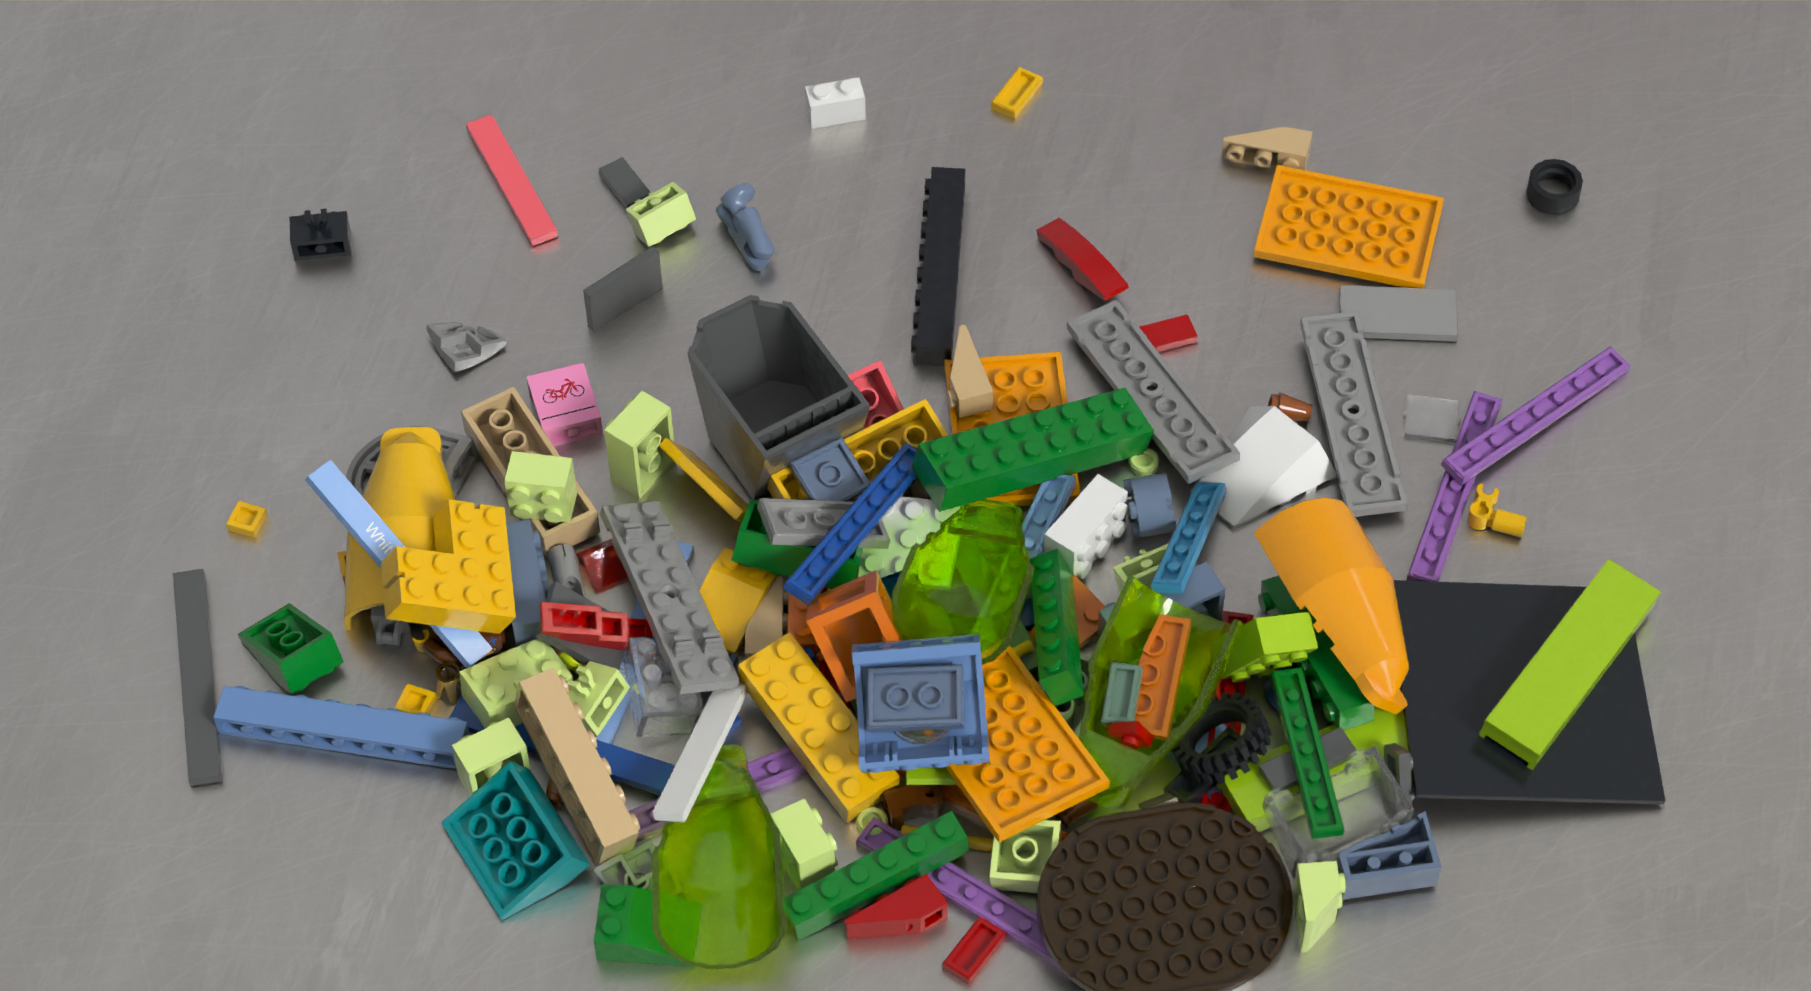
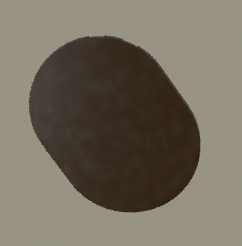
[1036,803,1293,991]

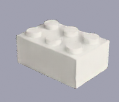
[1044,474,1129,579]

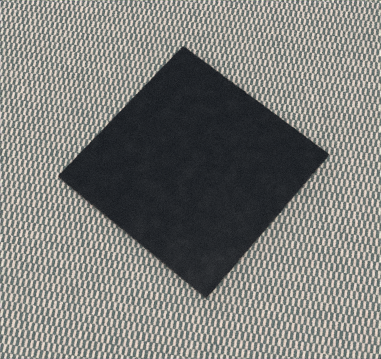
[1393,580,1666,804]

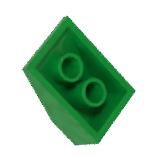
[238,603,344,694]
[594,884,701,966]

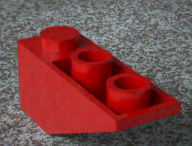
[844,874,948,940]

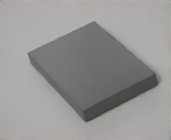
[583,247,663,332]
[536,581,624,670]

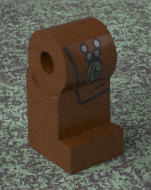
[882,785,944,831]

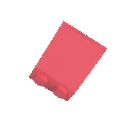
[848,360,904,430]

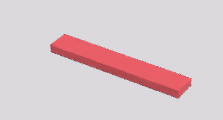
[466,114,558,246]

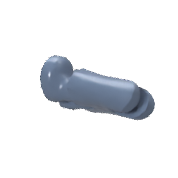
[716,183,775,271]

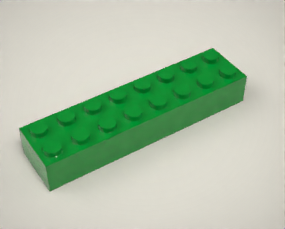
[912,387,1154,512]

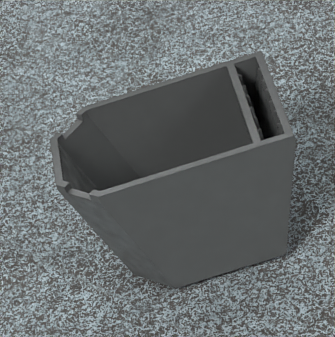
[688,295,870,499]

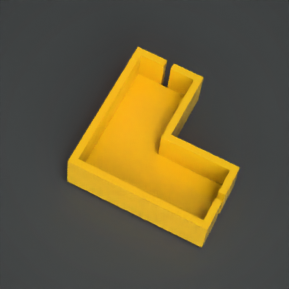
[381,499,516,634]

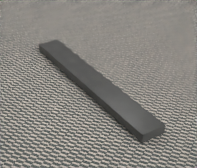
[173,569,222,786]

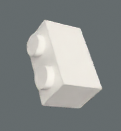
[805,77,866,129]

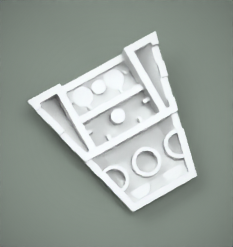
[1190,406,1338,530]

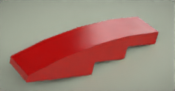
[1036,218,1129,301]
[540,602,653,653]

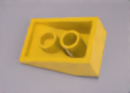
[699,548,778,655]

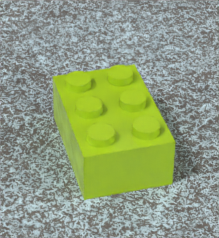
[1211,612,1318,682]

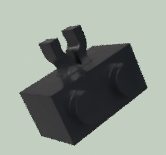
[289,209,352,261]

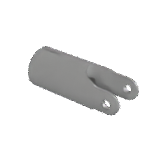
[548,544,586,598]

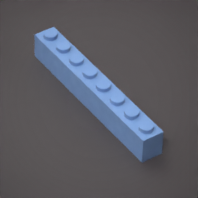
[213,686,470,769]

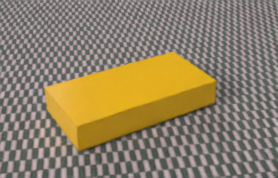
[991,67,1043,119]

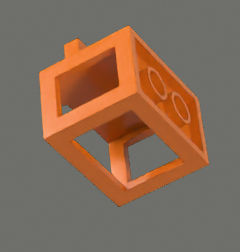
[803,570,910,702]

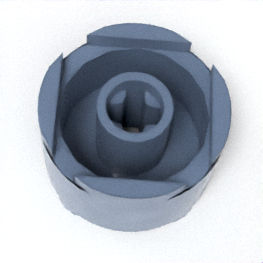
[1123,473,1176,539]

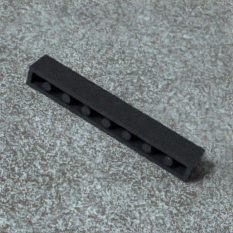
[911,167,965,366]

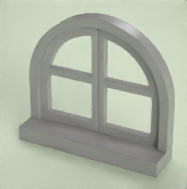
[346,426,480,496]

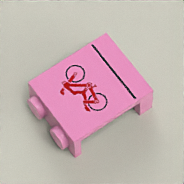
[526,362,603,447]

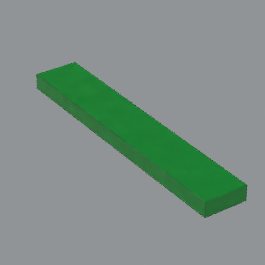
[1270,667,1344,840]

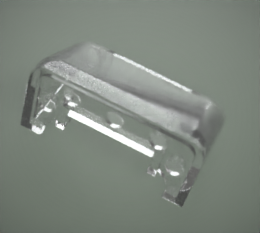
[1262,746,1415,880]

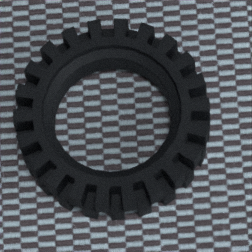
[1169,692,1272,784]

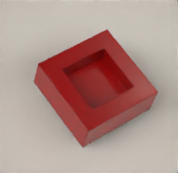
[1108,721,1154,751]

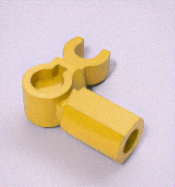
[1467,483,1527,538]

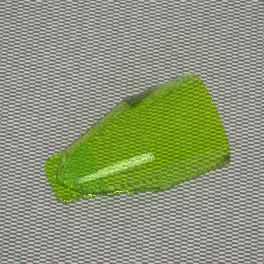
[892,499,1034,665]
[1079,575,1245,810]
[652,745,786,969]

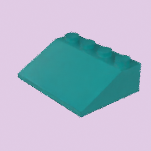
[441,761,591,920]

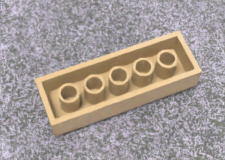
[461,386,600,558]
[514,667,640,867]

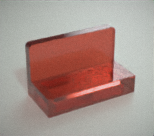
[576,538,628,590]

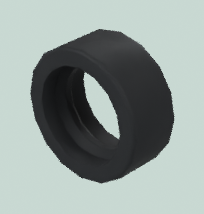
[1526,159,1583,214]

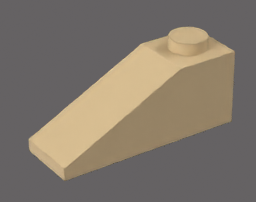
[946,324,993,418]

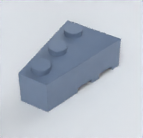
[1337,811,1441,900]

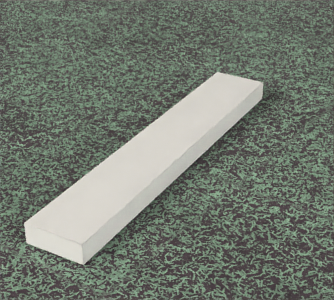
[653,684,748,822]

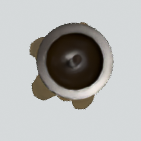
[435,662,461,706]

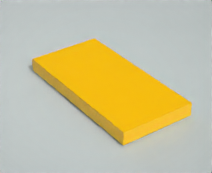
[659,437,748,523]

